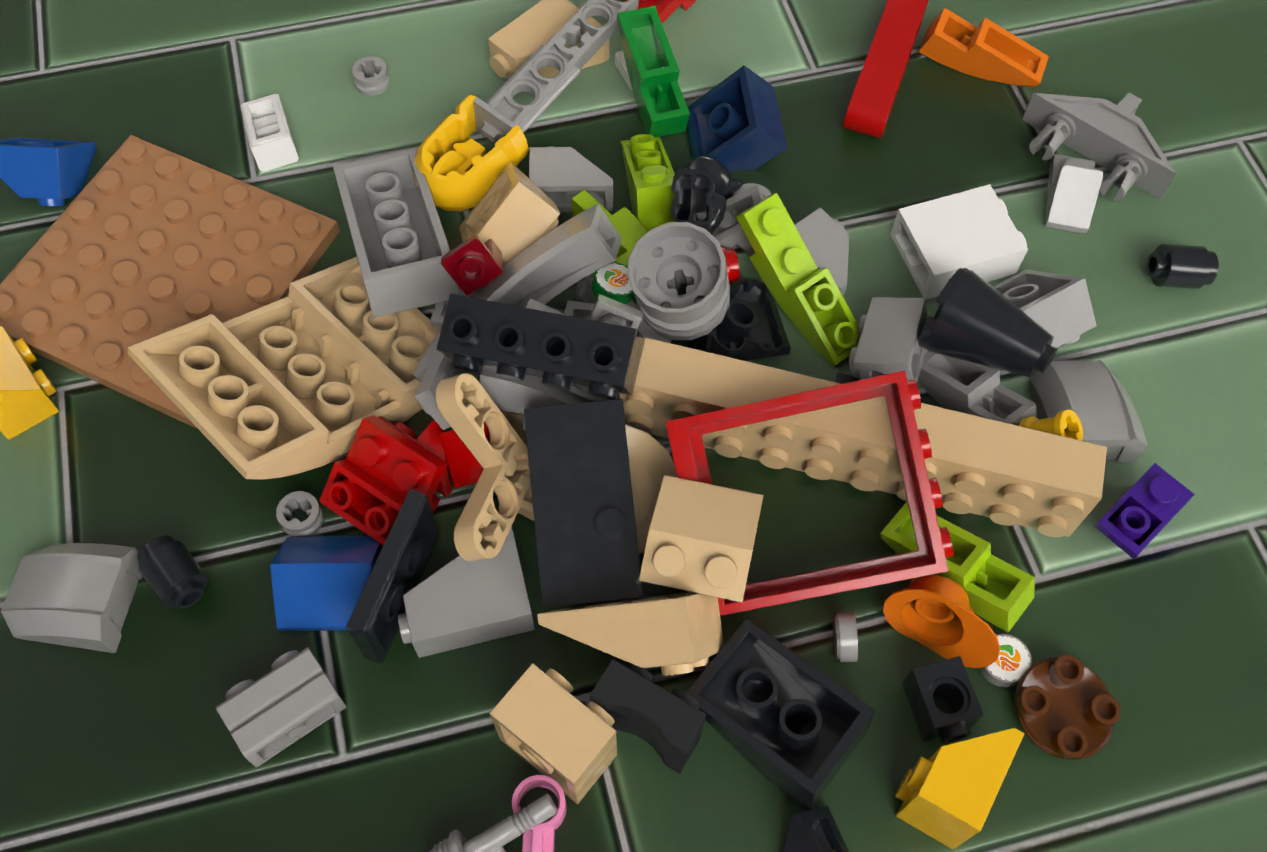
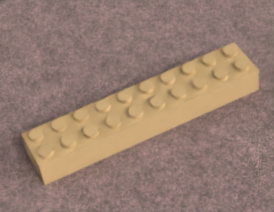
[619,337,1107,537]

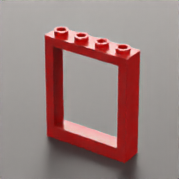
[666,371,954,616]

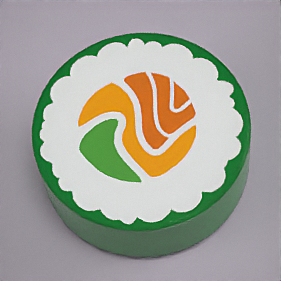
[591,262,634,304]

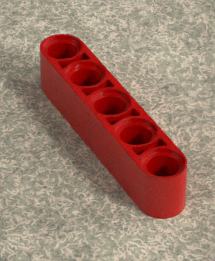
[843,0,929,139]

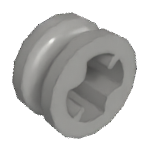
[352,56,390,96]
[276,491,324,537]

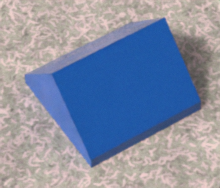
[270,536,383,631]

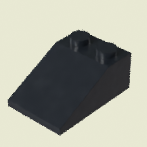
[686,619,875,810]

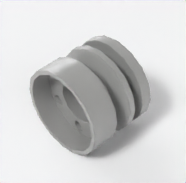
[628,222,730,340]

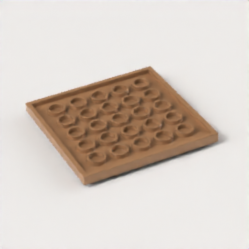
[0,135,340,428]

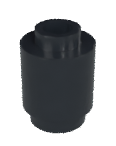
[1146,244,1219,289]
[137,535,208,609]

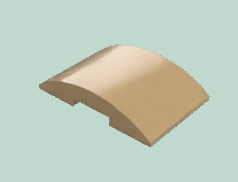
[128,257,441,480]

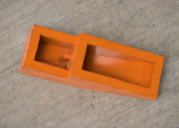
[918,7,1049,87]

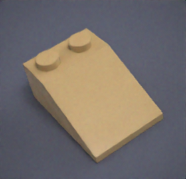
[537,592,724,676]

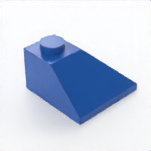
[0,137,96,206]

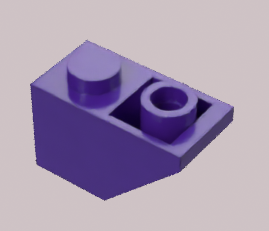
[1094,463,1195,559]

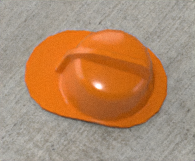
[883,575,1000,669]

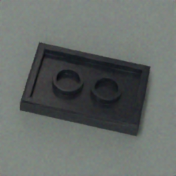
[346,489,440,663]

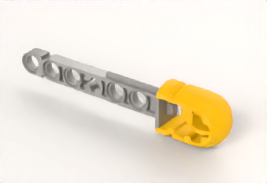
[413,0,645,211]

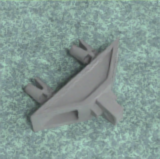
[1022,93,1176,202]

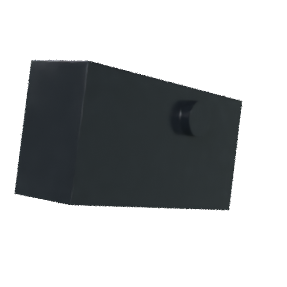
[524,399,643,608]

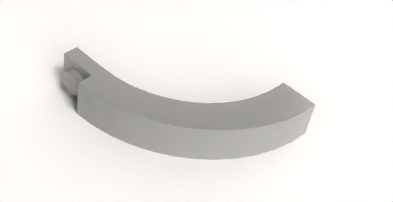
[413,204,622,430]

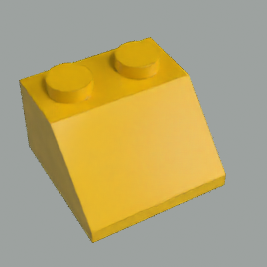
[0,326,59,440]
[895,728,1025,850]

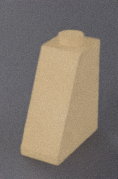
[488,0,610,80]

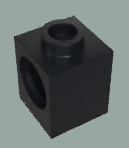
[902,656,984,744]

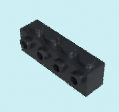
[436,294,645,400]

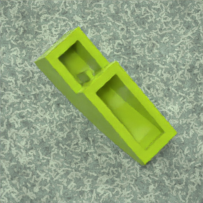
[881,502,1035,633]

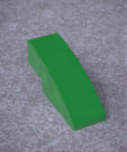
[617,6,690,137]

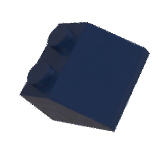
[687,65,787,171]

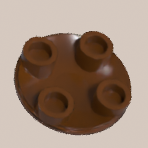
[1015,655,1121,760]

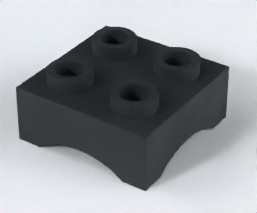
[590,659,706,774]

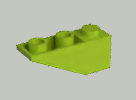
[621,134,676,232]

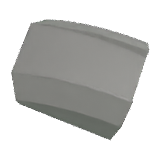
[1029,360,1148,463]
[1,543,143,653]

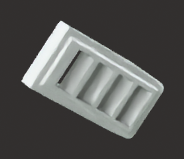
[240,94,299,172]

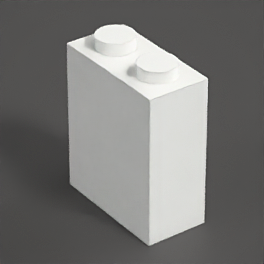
[890,184,1028,300]

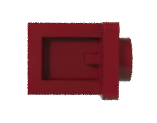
[441,235,504,296]

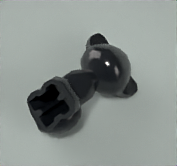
[671,155,743,235]

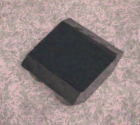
[686,278,791,361]

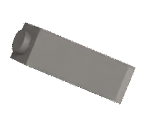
[398,526,535,658]

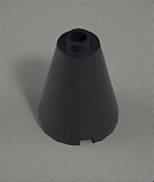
[919,268,1058,378]

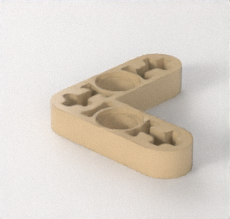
[436,373,531,562]

